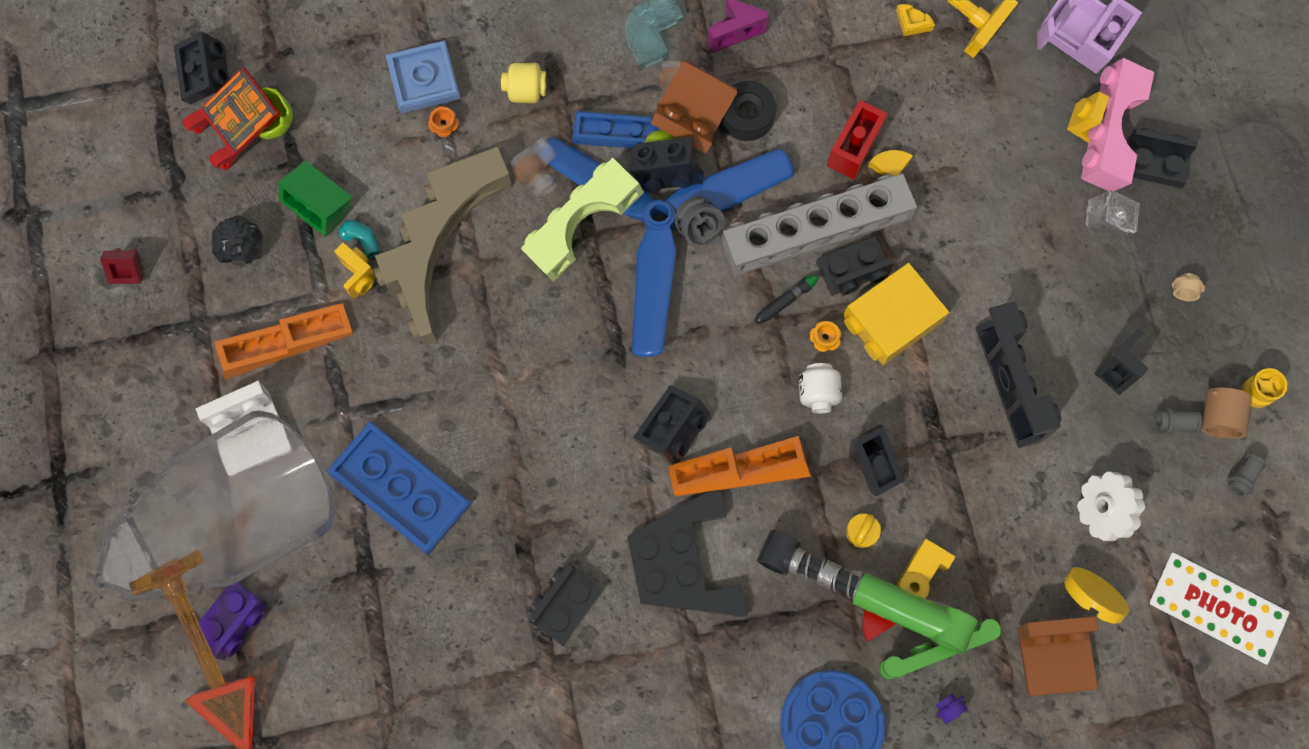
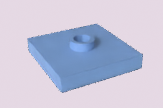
[386,40,461,114]

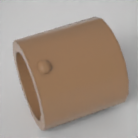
[1201,388,1252,439]

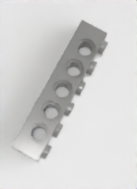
[722,174,917,276]

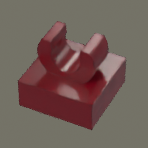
[100,248,144,284]

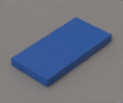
[326,421,472,556]

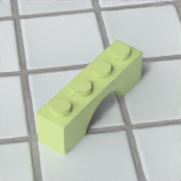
[521,158,644,282]

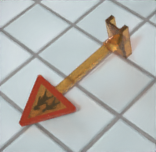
[128,550,255,749]

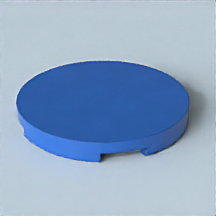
[780,670,886,749]

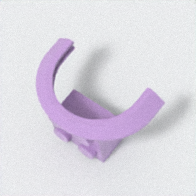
[1037,0,1142,74]

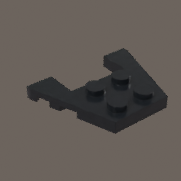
[628,490,747,617]

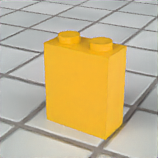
[843,263,950,366]

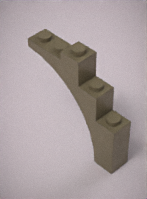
[373,146,512,346]

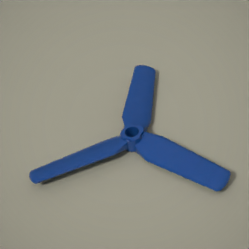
[536,137,794,357]

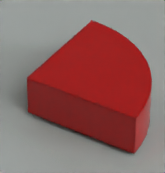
[862,610,896,642]

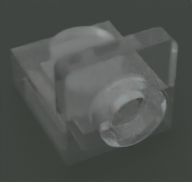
[1086,190,1140,235]

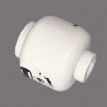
[799,363,842,414]

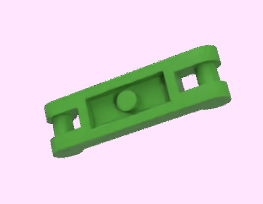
[879,619,1001,680]

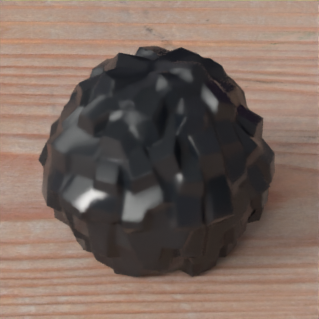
[211,216,263,265]

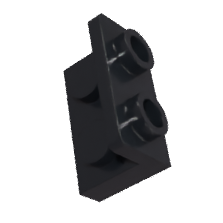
[174,31,230,104]
[1126,128,1197,188]
[816,236,894,296]
[633,385,710,465]
[528,563,603,647]

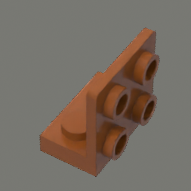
[650,60,737,154]
[1017,616,1099,696]

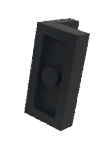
[1094,329,1149,395]

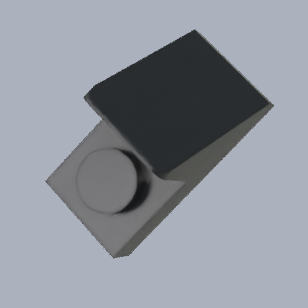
[849,424,904,496]

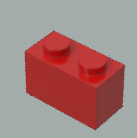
[827,100,888,180]

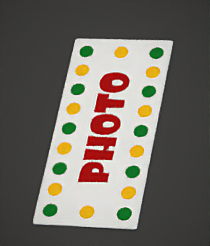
[1149,552,1289,665]

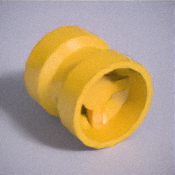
[1241,368,1287,408]

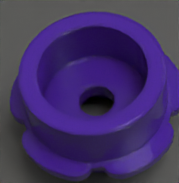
[936,693,968,725]

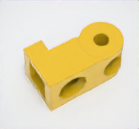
[896,539,955,598]

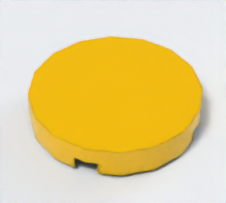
[1064,567,1130,624]

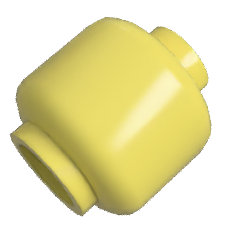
[501,62,546,104]

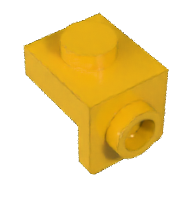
[1067,91,1109,142]
[334,243,376,299]

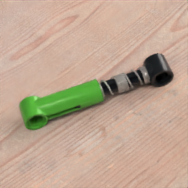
[756,530,978,654]

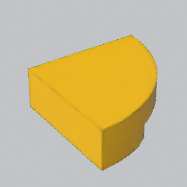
[896,4,935,36]
[868,150,913,177]

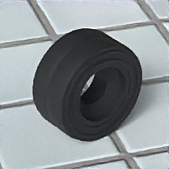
[721,81,776,141]

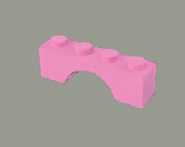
[1081,58,1154,192]

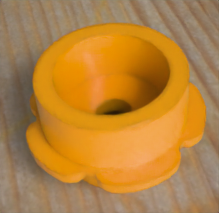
[809,321,841,352]

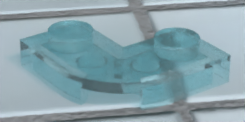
[625,0,683,69]

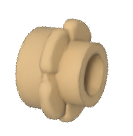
[1172,273,1205,301]

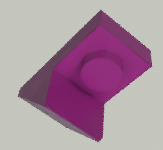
[707,0,769,53]

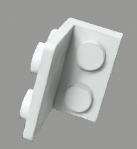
[195,381,292,475]

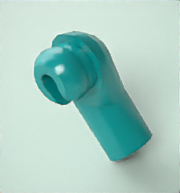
[338,220,381,259]

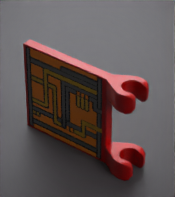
[182,67,280,171]

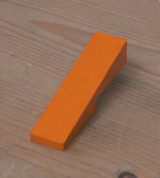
[214,303,352,380]
[668,436,811,496]

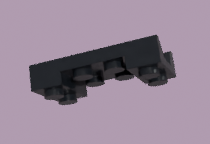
[976,301,1061,449]

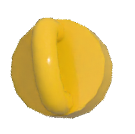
[846,514,881,548]

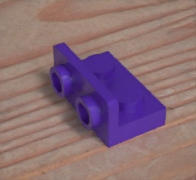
[189,579,267,660]

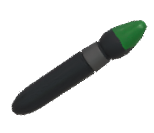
[755,275,818,324]

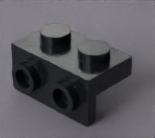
[630,136,704,192]

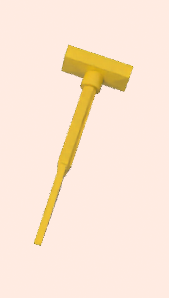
[946,0,1018,58]

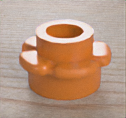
[428,107,459,137]

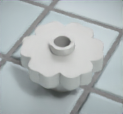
[1077,472,1145,541]

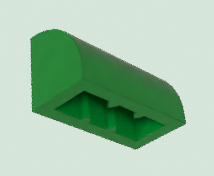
[278,161,353,237]

